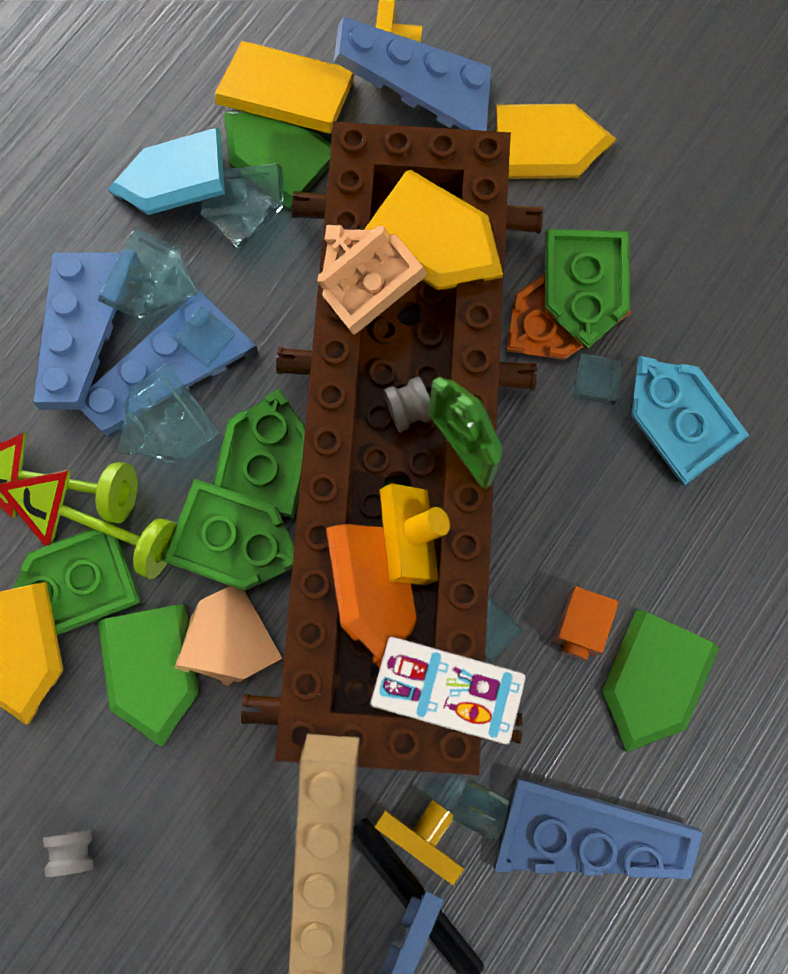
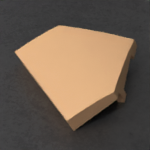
[317,225,428,335]
[174,586,283,686]

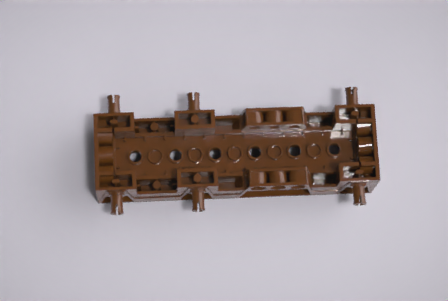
[241,122,543,776]

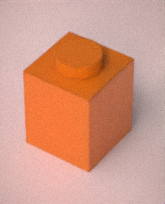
[552,586,619,661]

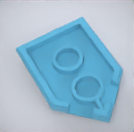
[108,128,225,215]
[631,356,750,486]

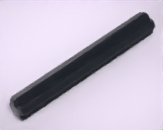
[353,818,484,974]

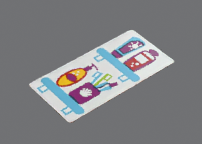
[371,637,526,744]

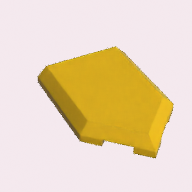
[495,104,616,179]
[364,170,503,290]
[0,582,64,725]

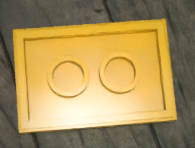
[215,41,354,134]

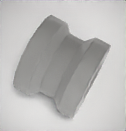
[383,377,432,432]
[43,830,94,877]

